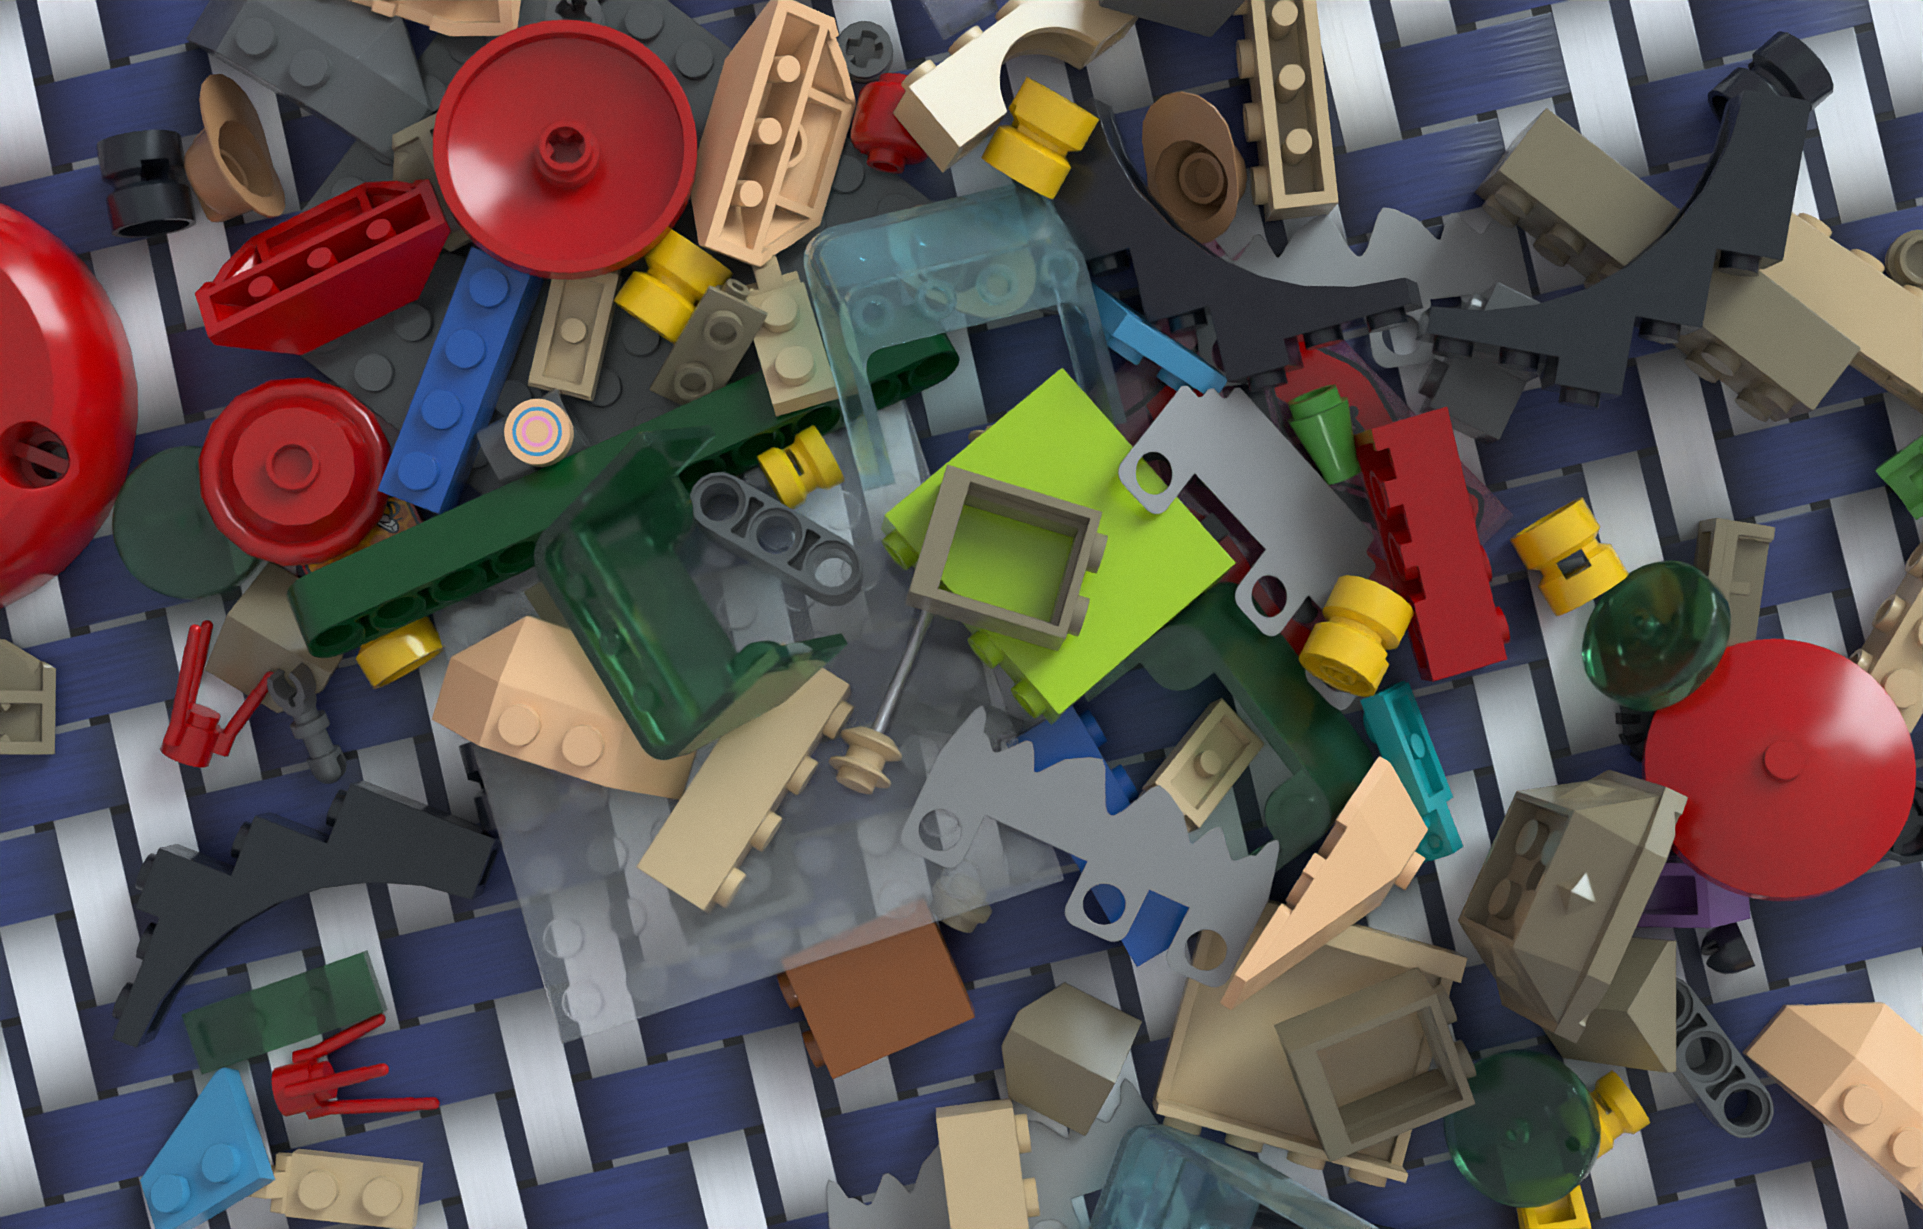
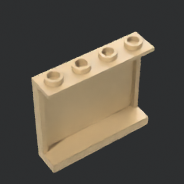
[1152,899,1468,1187]

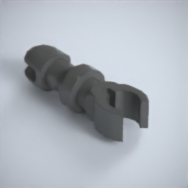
[267,662,347,784]

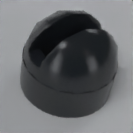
[1700,922,1755,975]

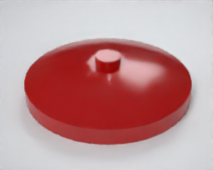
[433,20,697,280]
[1642,639,1916,901]

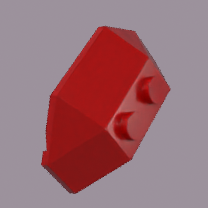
[195,179,451,355]

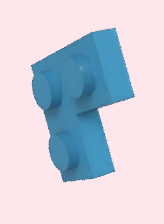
[1079,282,1227,394]

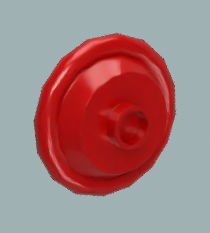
[198,377,392,566]

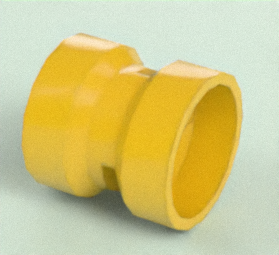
[756,425,845,510]
[1559,1070,1650,1160]

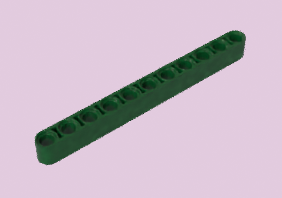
[286,302,960,658]

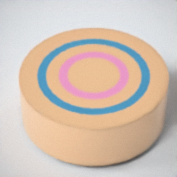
[504,399,574,467]

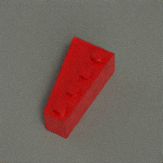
[1354,406,1510,682]

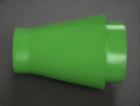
[1287,384,1362,485]

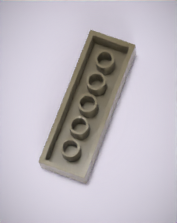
[1475,108,1861,422]

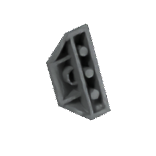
[186,0,432,163]

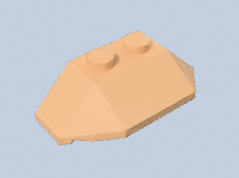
[691,0,856,267]
[432,615,702,800]
[1742,1002,1923,1210]

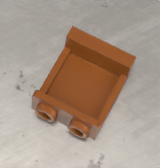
[776,894,975,1079]

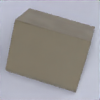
[1542,936,1676,1073]

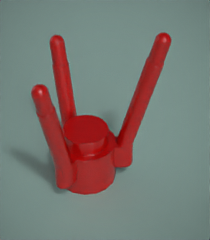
[160,620,274,768]
[271,1013,440,1120]

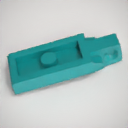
[1360,680,1464,863]

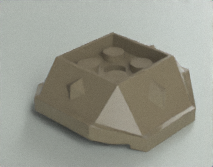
[1458,770,1688,1043]

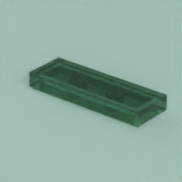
[182,950,388,1075]

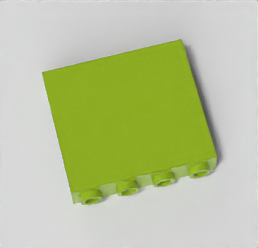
[881,368,1235,725]

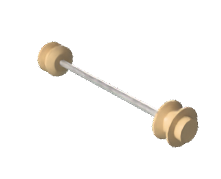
[829,425,992,794]

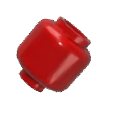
[851,73,929,174]

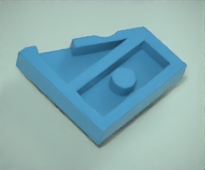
[140,1067,275,1229]

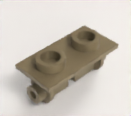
[649,279,768,405]

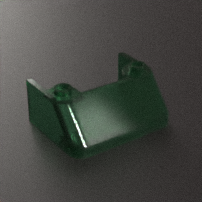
[534,425,848,760]
[1083,581,1374,873]

